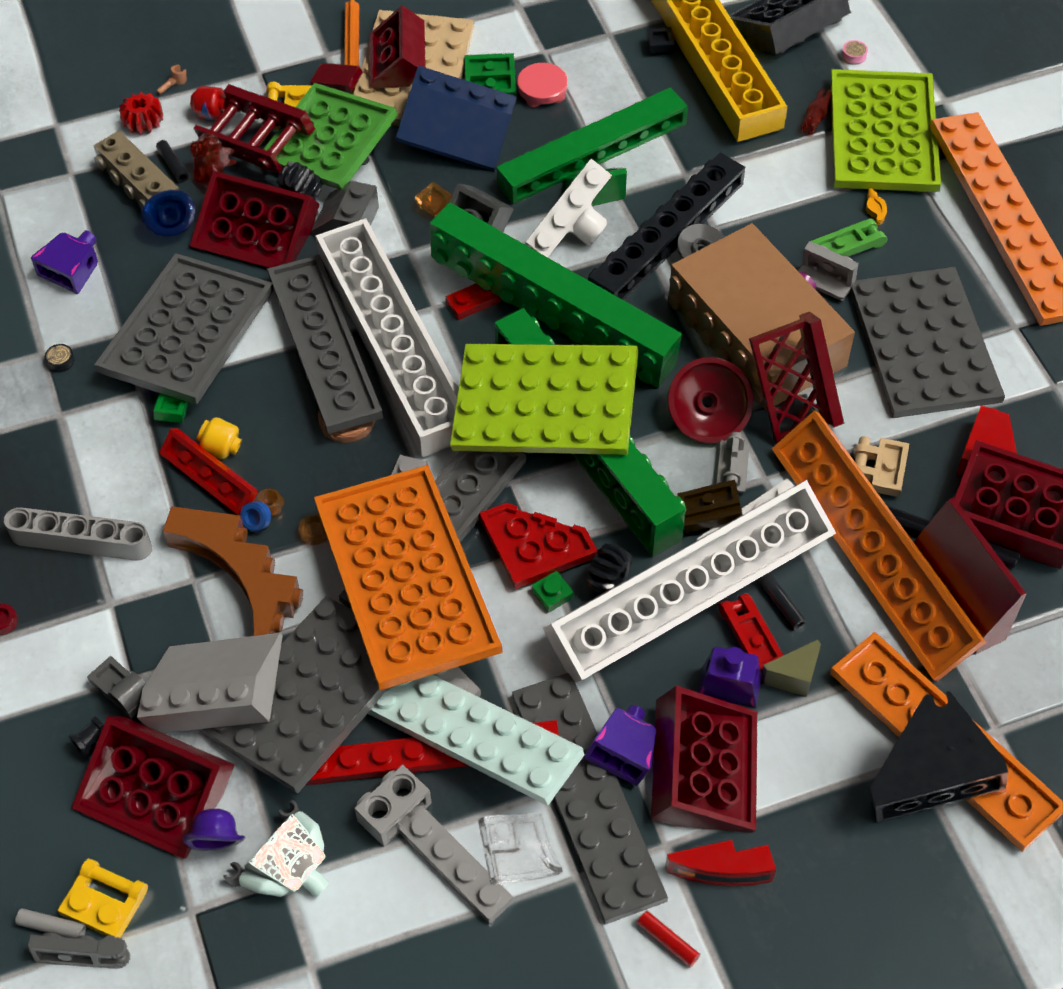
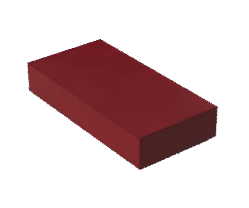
[310,63,363,92]

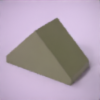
[761,640,821,697]

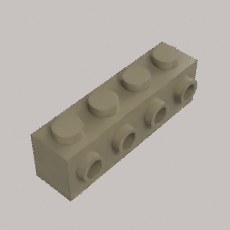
[93,130,183,221]

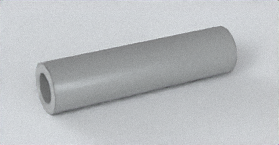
[15,908,86,938]

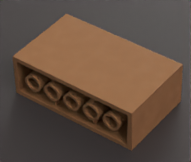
[668,223,855,411]

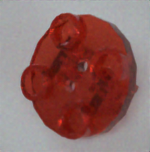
[190,133,235,185]

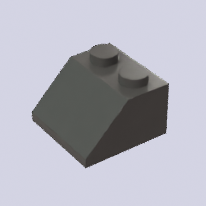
[311,180,379,235]
[449,184,514,232]

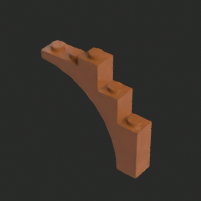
[163,506,303,636]

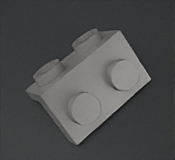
[798,241,859,301]

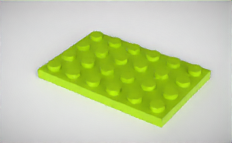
[830,69,941,192]
[450,344,638,455]

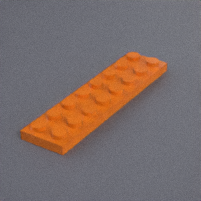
[830,632,1063,852]

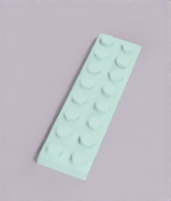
[367,675,585,806]

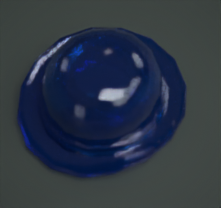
[142,190,196,237]

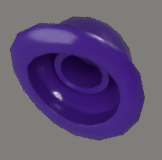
[182,809,245,851]

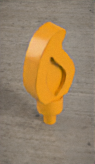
[866,188,887,225]

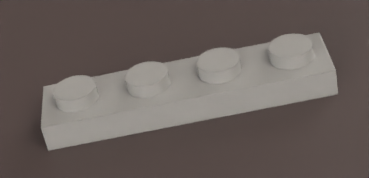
[399,807,514,924]

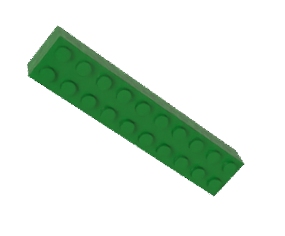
[430,202,682,388]
[494,308,686,558]

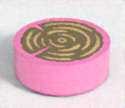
[842,40,868,64]

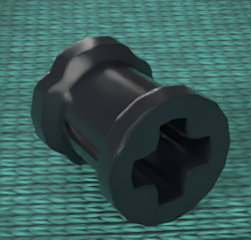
[68,716,104,759]

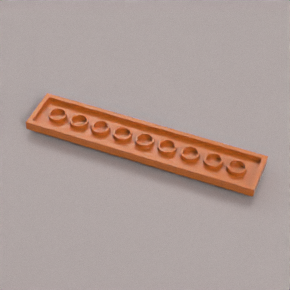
[929,112,1063,326]
[772,411,986,681]

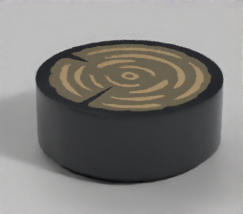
[45,344,75,372]

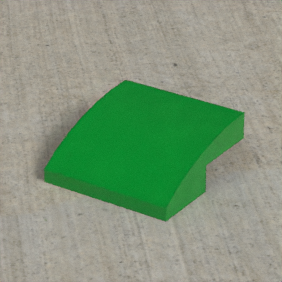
[464,53,516,95]

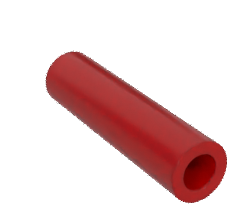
[637,910,701,968]

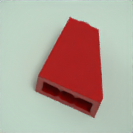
[956,405,1017,476]

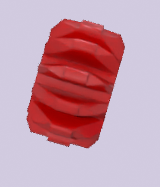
[119,91,164,134]

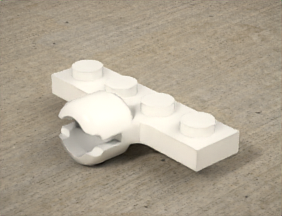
[525,159,612,257]

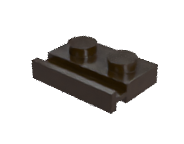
[677,480,743,533]

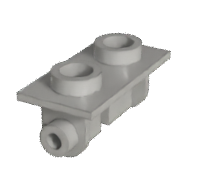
[716,432,750,493]

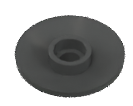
[677,224,725,259]

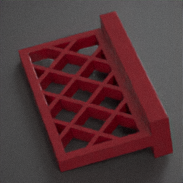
[749,311,845,443]

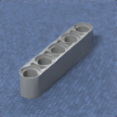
[4,507,152,560]

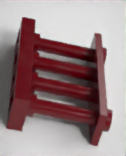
[193,84,315,173]

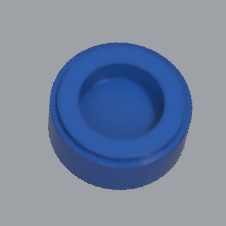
[240,501,271,532]

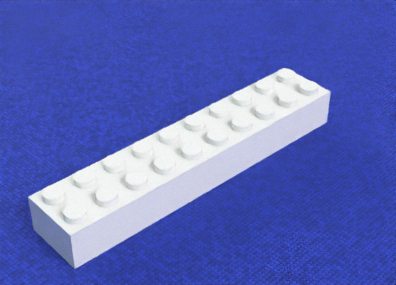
[316,218,459,457]
[543,480,836,682]

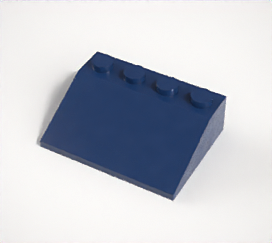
[395,65,516,172]

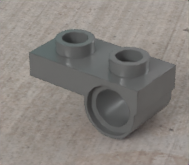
[87,656,146,719]

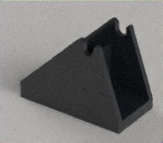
[870,691,1009,823]

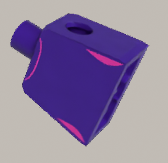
[31,230,98,294]
[697,647,762,708]
[583,705,656,786]

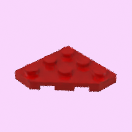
[479,503,597,589]

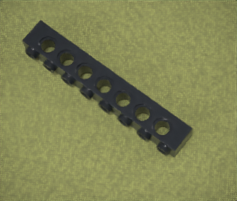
[588,152,745,300]

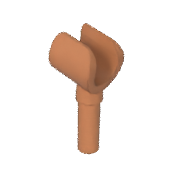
[156,65,187,95]

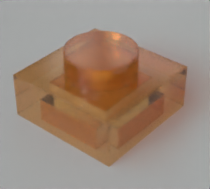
[415,182,452,217]

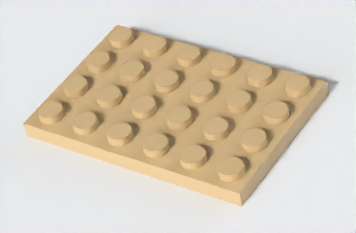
[354,10,475,126]

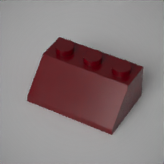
[370,5,426,88]

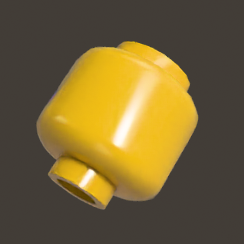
[196,417,242,460]

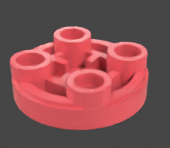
[517,63,567,107]

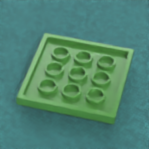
[264,83,398,190]

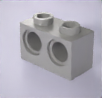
[354,765,432,847]

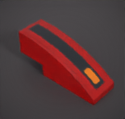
[665,840,776,886]

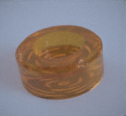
[298,514,327,545]

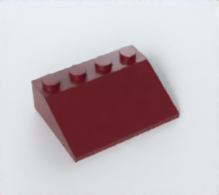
[190,171,320,268]
[954,440,1063,570]
[914,497,1027,655]
[651,686,758,833]
[72,716,235,859]

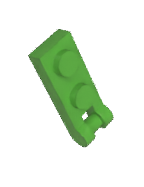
[811,218,888,257]

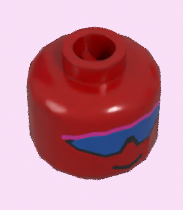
[190,86,228,120]

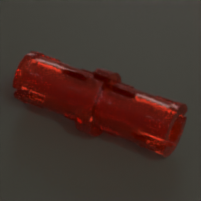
[800,89,832,135]

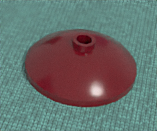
[667,357,753,444]

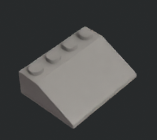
[137,633,283,733]

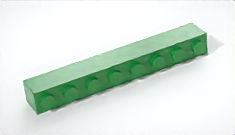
[496,87,688,205]

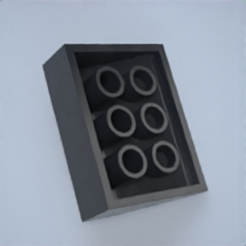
[729,0,851,55]

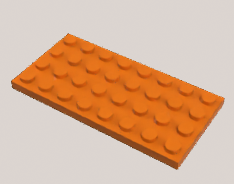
[314,465,503,691]

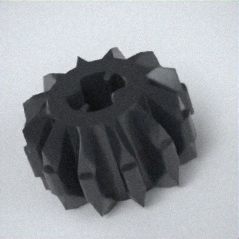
[276,162,323,200]
[586,543,632,594]

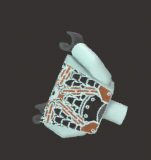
[223,800,330,897]

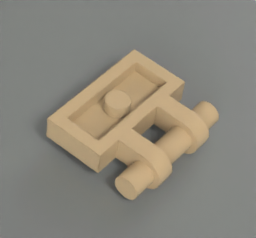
[853,436,910,497]

